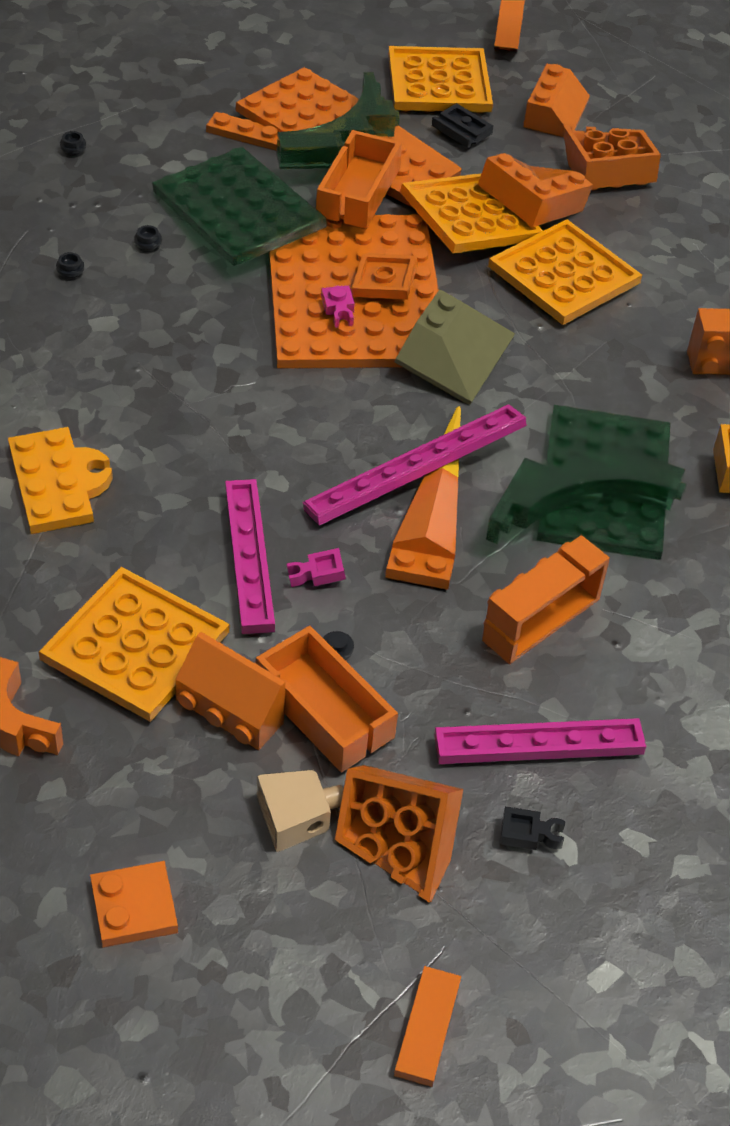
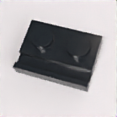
[431,103,493,148]

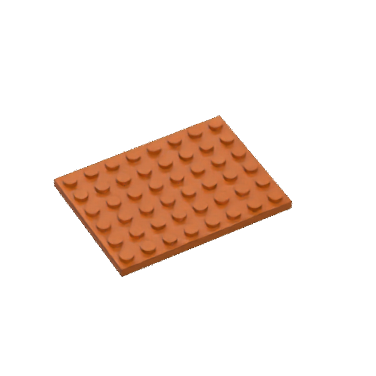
[267,214,439,368]

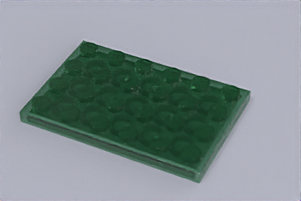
[152,147,327,266]
[536,405,671,560]

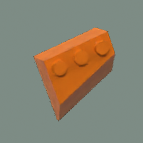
[563,125,661,190]
[335,765,463,902]

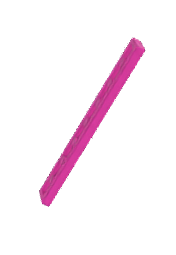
[303,404,527,526]

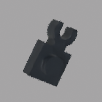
[500,806,565,850]

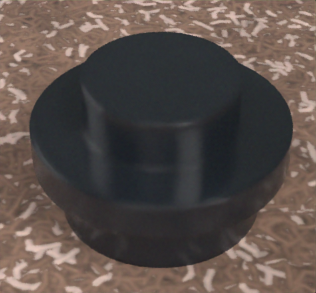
[60,131,86,155]
[134,225,162,250]
[56,252,84,278]
[323,631,354,661]

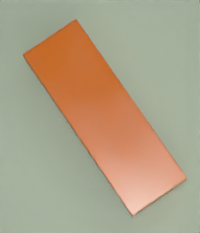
[394,966,461,1087]

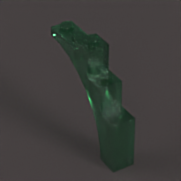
[276,72,399,170]

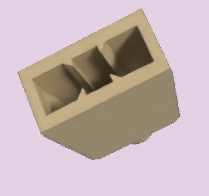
[257,770,344,852]

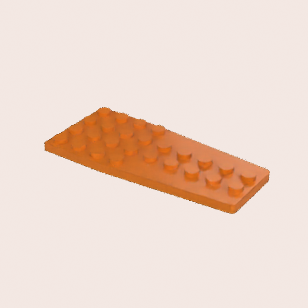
[235,67,462,207]

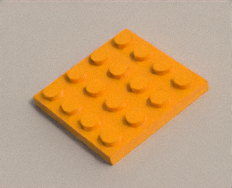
[388,46,493,113]
[400,173,543,253]
[488,219,642,325]
[39,567,230,722]

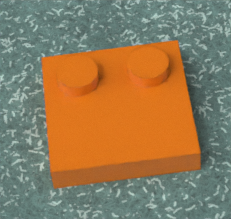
[352,254,418,300]
[90,861,178,948]

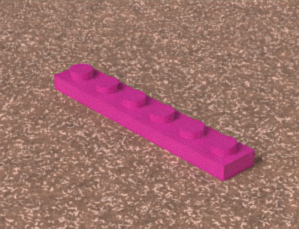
[225,479,275,634]
[434,718,646,764]

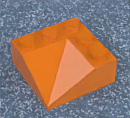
[478,153,593,227]

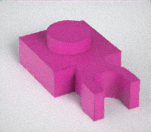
[321,285,355,328]
[287,548,346,587]

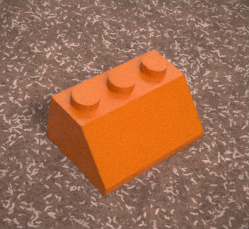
[523,63,590,137]
[175,632,286,750]

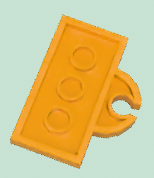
[8,427,113,534]

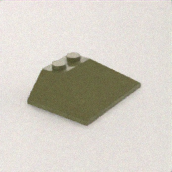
[395,289,515,405]

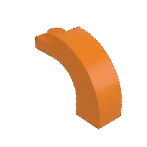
[494,0,525,52]
[0,657,63,756]

